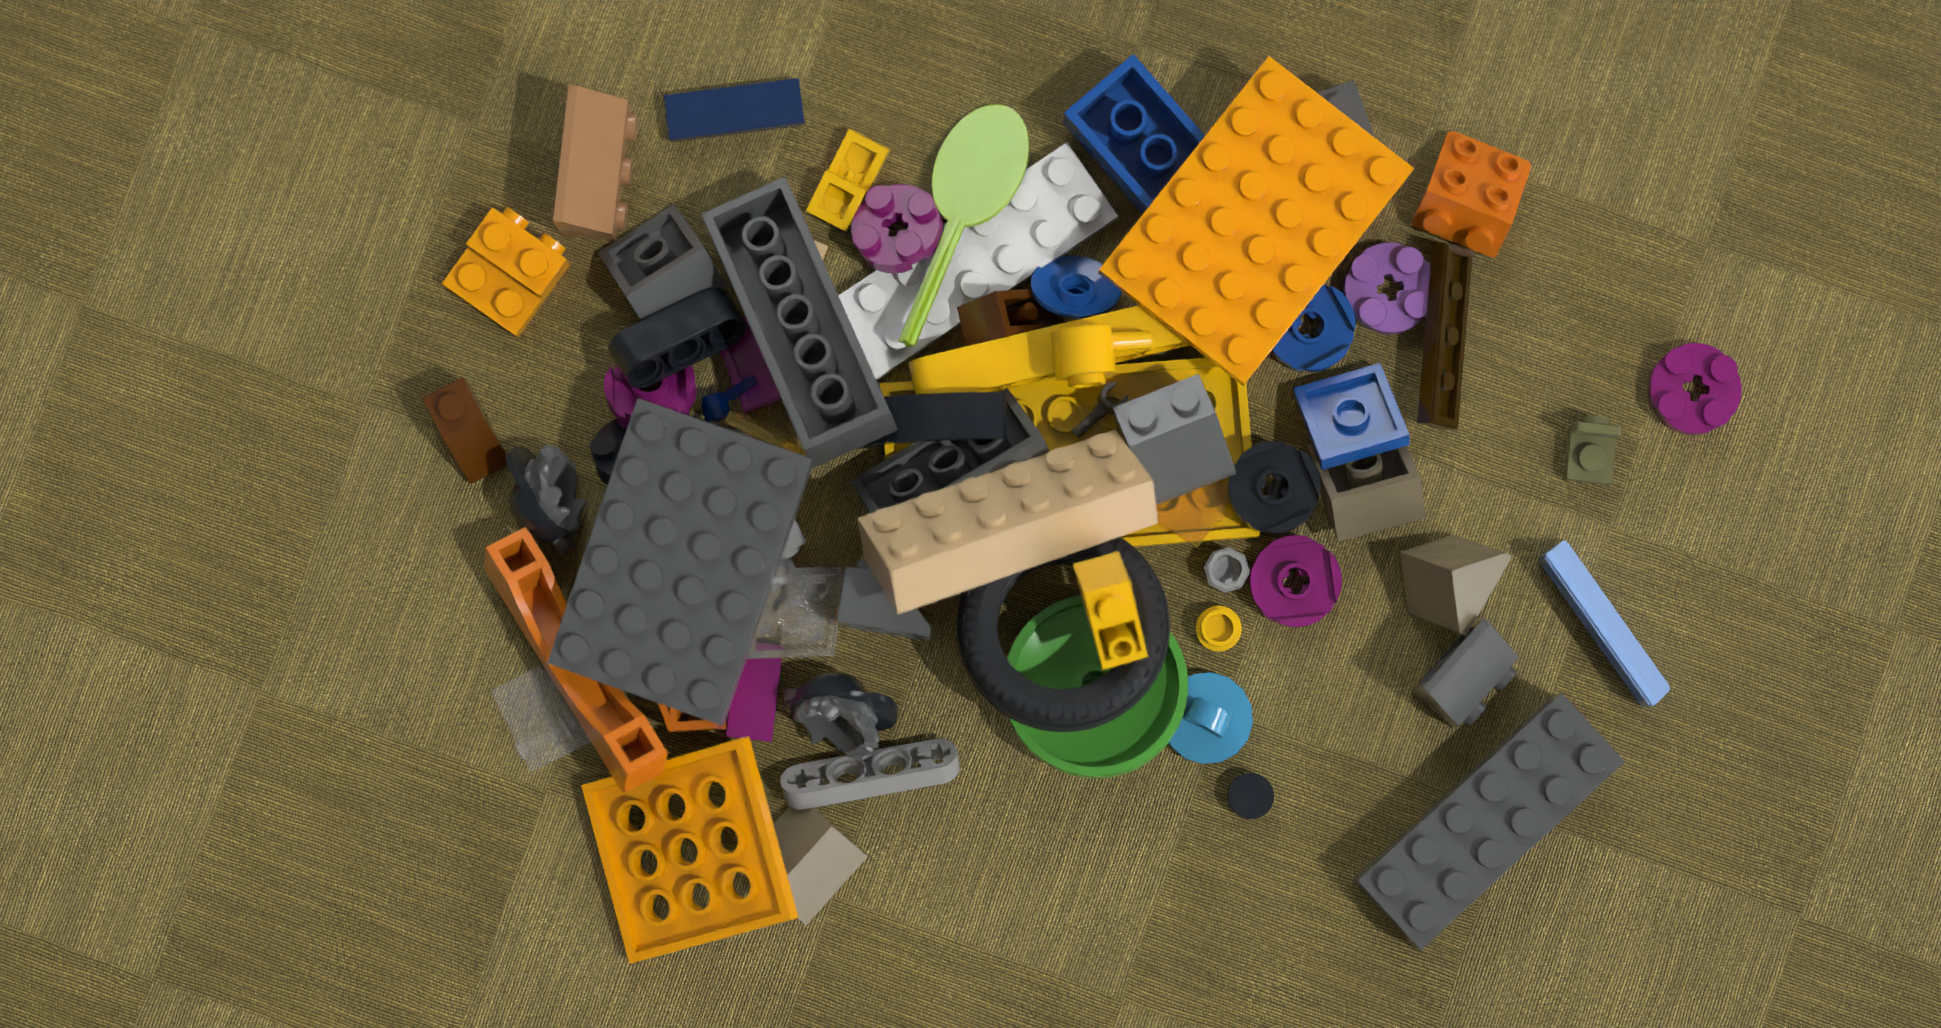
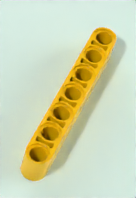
[908,305,1190,394]

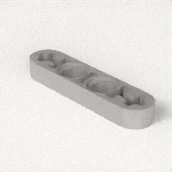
[780,739,960,809]

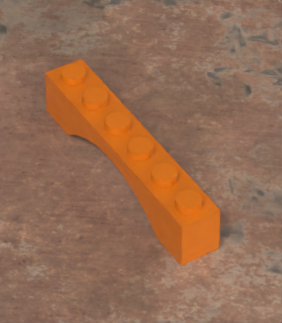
[484,527,668,794]

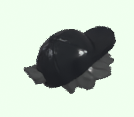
[505,444,588,554]
[783,672,899,757]

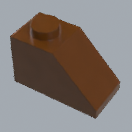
[957,289,1065,346]
[422,377,507,485]

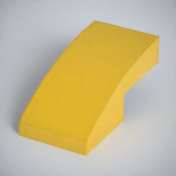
[806,129,891,231]

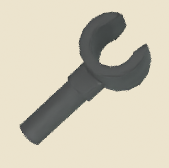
[1071,382,1128,438]

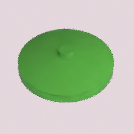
[1007,595,1188,779]

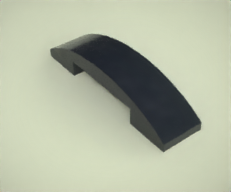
[857,392,1007,449]

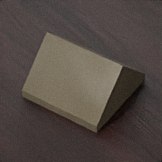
[1400,535,1512,637]
[773,806,868,925]

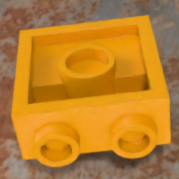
[442,207,570,338]

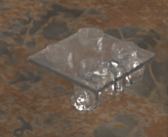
[491,664,591,773]

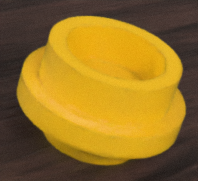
[1195,606,1242,652]

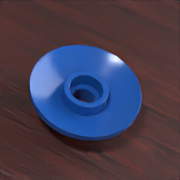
[1030,256,1122,319]

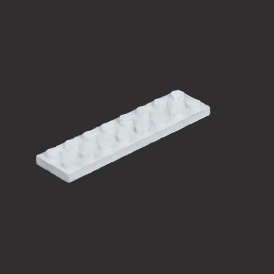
[838,142,1118,381]

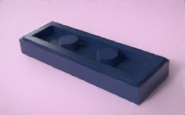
[664,78,805,142]

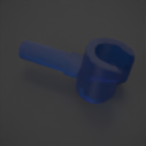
[701,374,758,422]

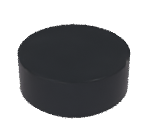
[1227,773,1274,819]

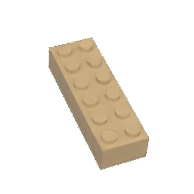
[858,430,1158,614]

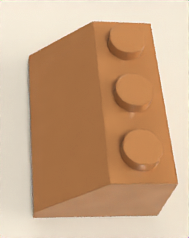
[553,85,638,242]

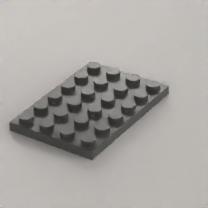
[547,398,815,725]

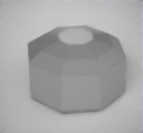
[1203,547,1250,594]

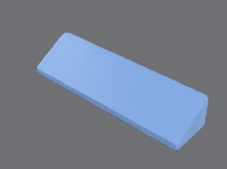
[1538,541,1670,708]

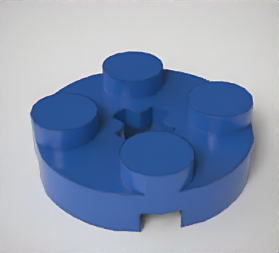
[1271,284,1356,372]

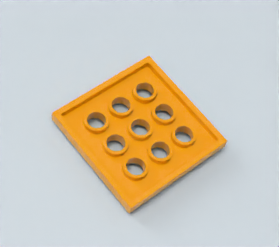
[581,737,799,964]

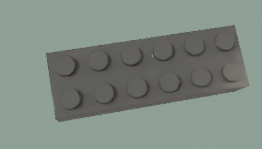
[702,177,898,468]
[1352,693,1625,950]

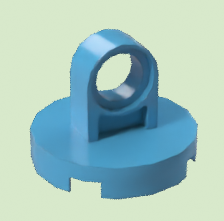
[1169,672,1253,764]

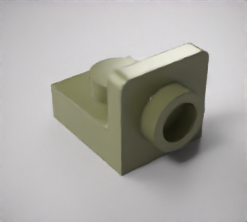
[1564,415,1621,485]

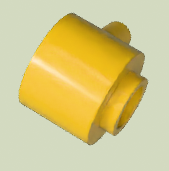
[1051,325,1152,388]

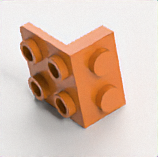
[1411,131,1531,259]

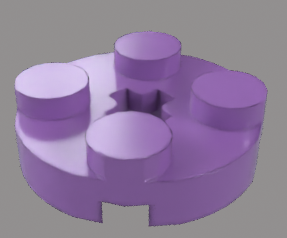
[1343,242,1430,335]

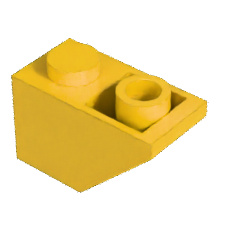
[1073,552,1148,670]

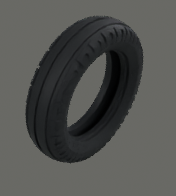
[956,537,1170,732]

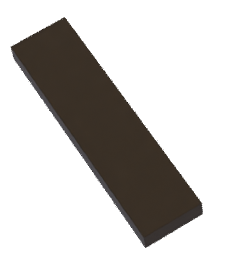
[1417,242,1473,430]

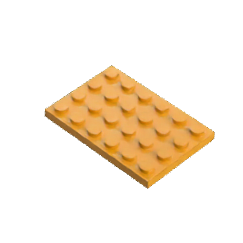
[1098,56,1415,386]

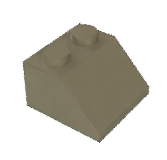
[1307,444,1426,542]

